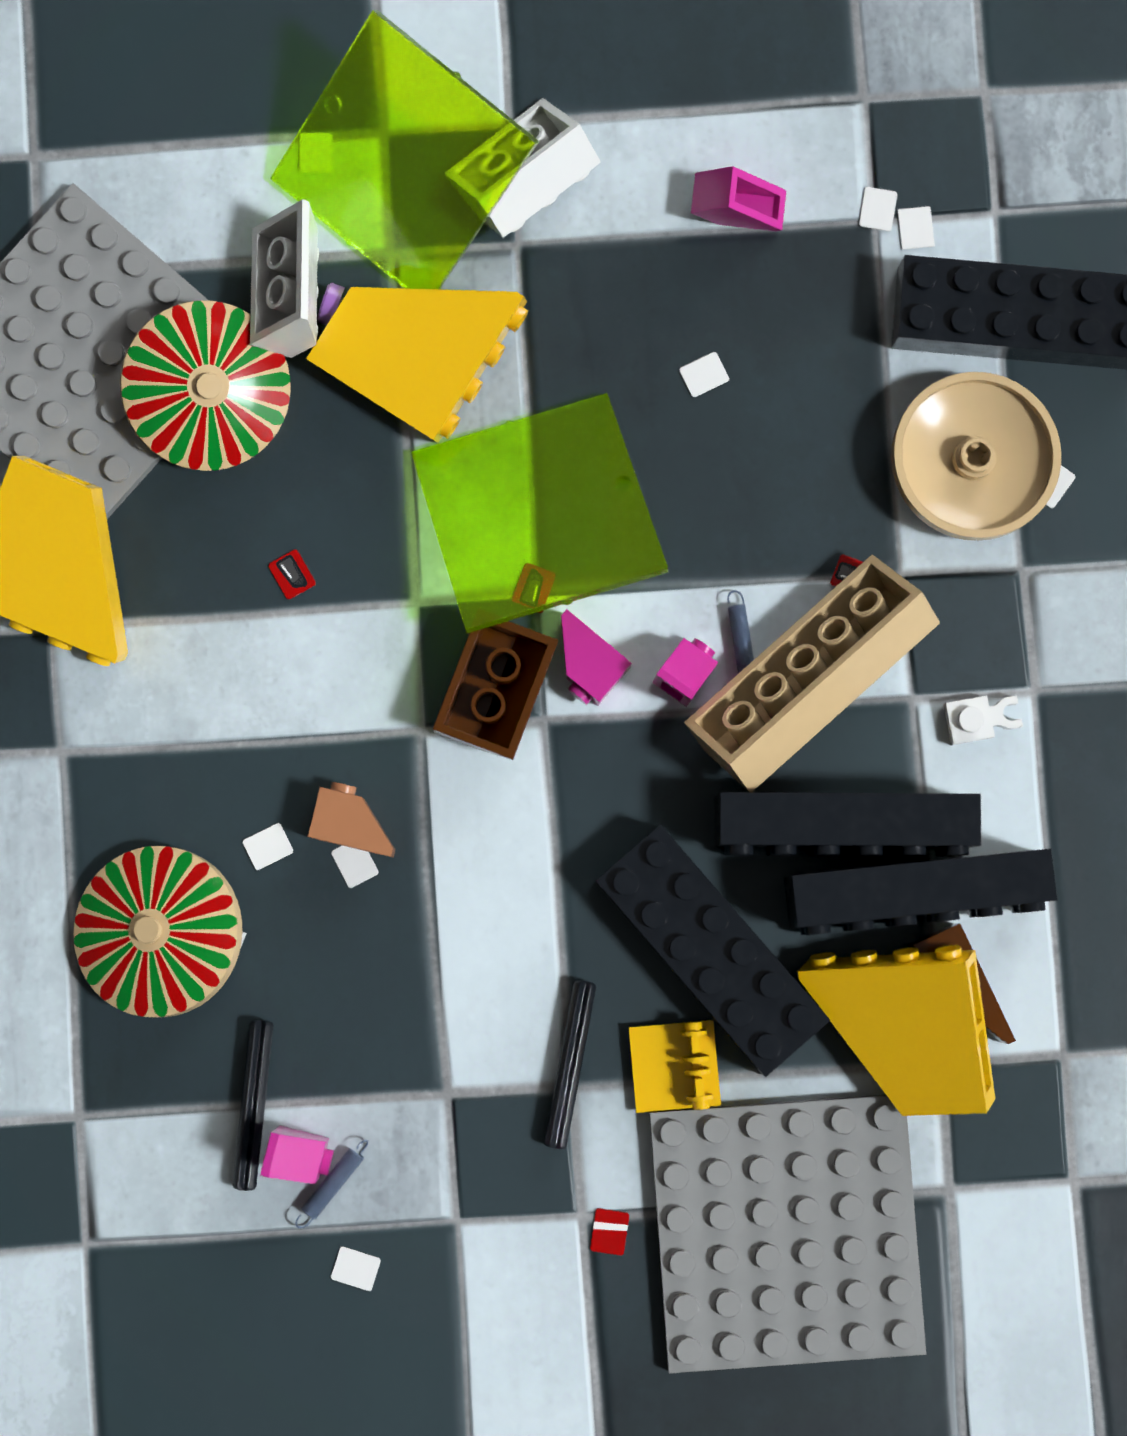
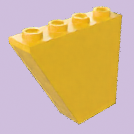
[306,287,528,443]
[0,456,128,666]
[797,945,995,1116]

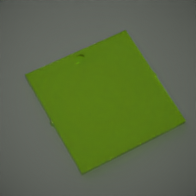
[270,9,539,289]
[411,393,669,633]

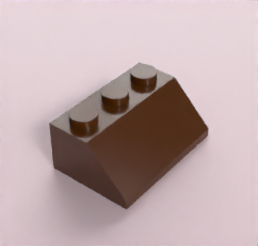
[433,610,559,760]

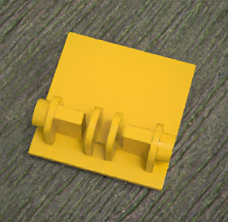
[629,1020,721,1113]

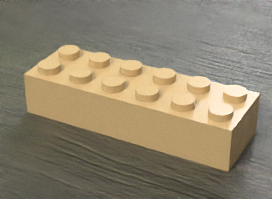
[684,555,940,793]

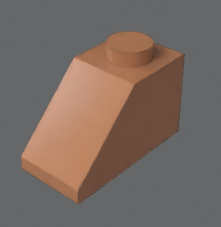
[308,782,395,858]

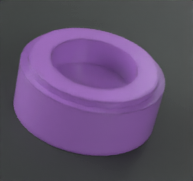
[317,282,345,325]

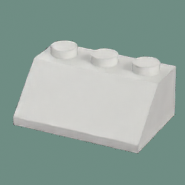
[446,98,601,238]
[250,199,319,358]

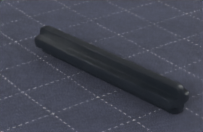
[544,980,596,1149]
[232,1020,274,1191]

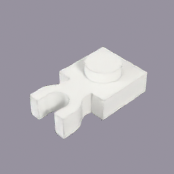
[943,695,1023,745]

